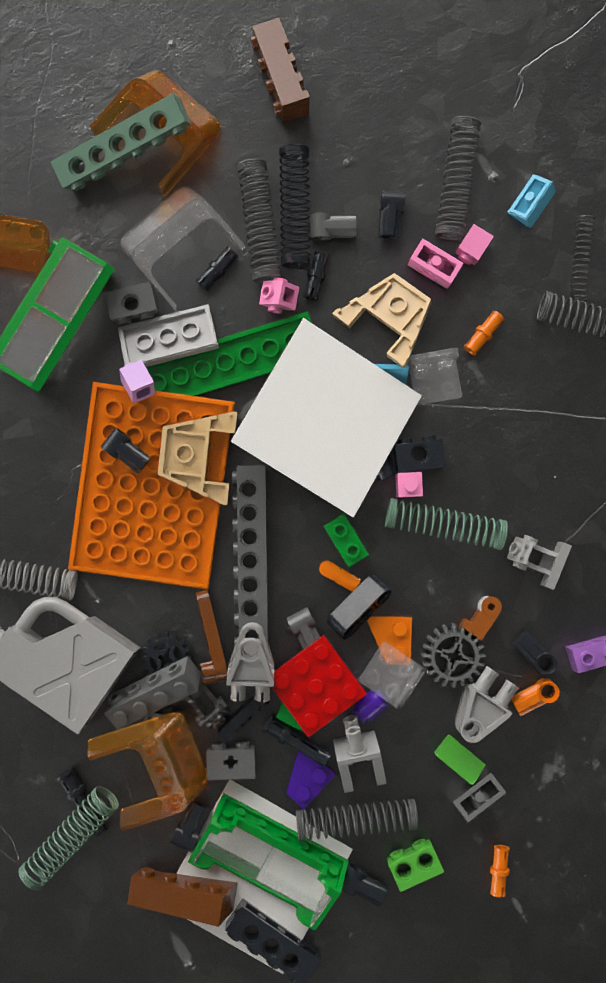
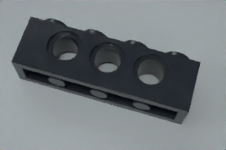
[225,898,321,983]

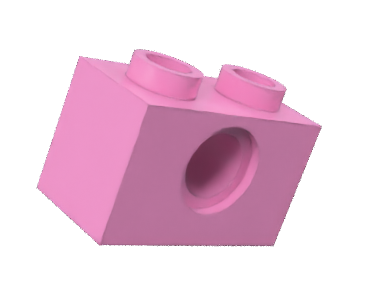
[408,238,463,289]

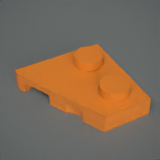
[367,616,412,665]

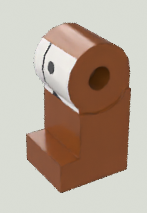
[459,596,502,641]

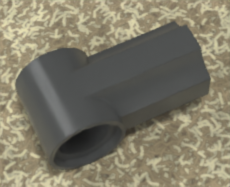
[310,213,356,241]
[286,607,320,649]

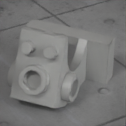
[507,535,572,590]

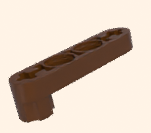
[195,590,228,685]

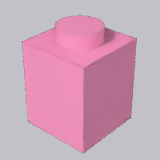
[456,224,494,266]
[395,472,423,498]

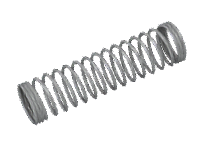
[0,559,78,601]

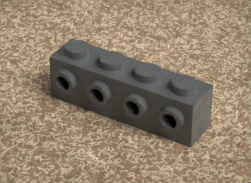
[104,656,201,730]

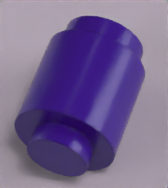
[353,689,389,724]

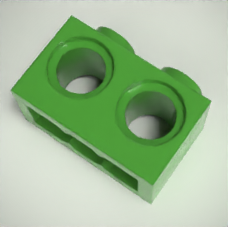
[387,839,444,892]

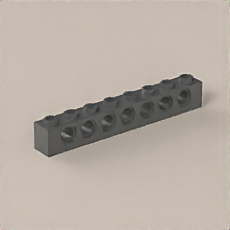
[232,466,268,647]

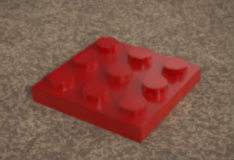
[272,635,367,737]

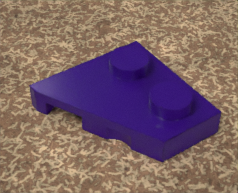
[286,751,336,810]

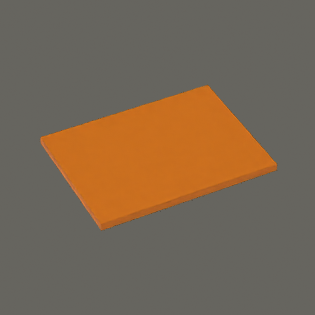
[68,382,235,589]

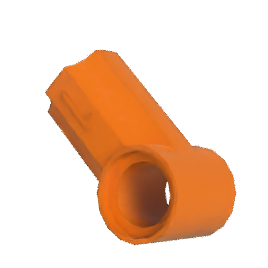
[511,678,560,717]

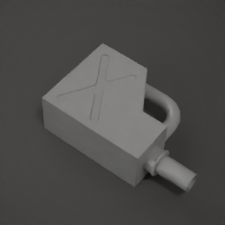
[0,597,141,734]

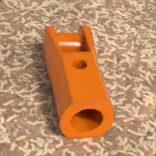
[319,560,361,592]

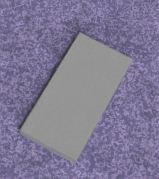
[118,304,219,367]

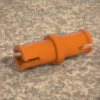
[464,310,505,356]
[490,845,510,897]

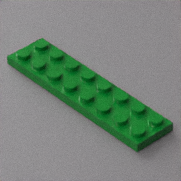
[146,312,312,397]

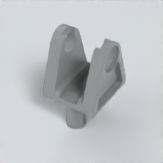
[226,622,275,702]
[455,666,519,743]
[333,715,387,793]

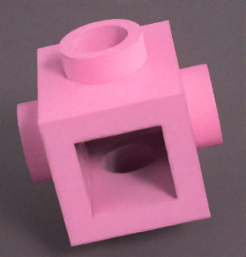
[259,277,299,314]

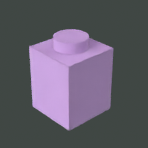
[119,360,155,404]

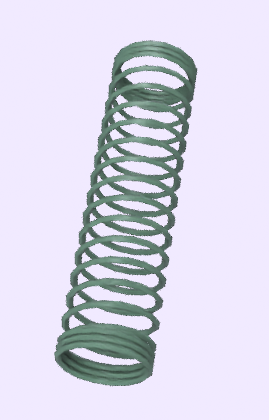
[385,498,508,550]
[18,786,119,891]

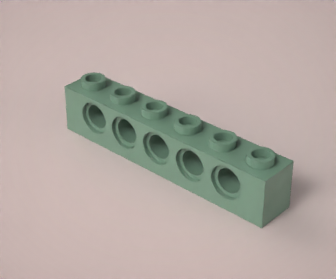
[51,94,192,191]

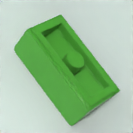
[434,734,485,786]

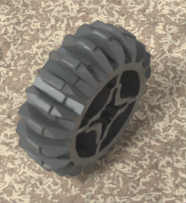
[421,623,486,688]

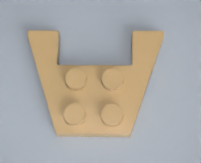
[332,273,432,369]
[158,412,238,505]

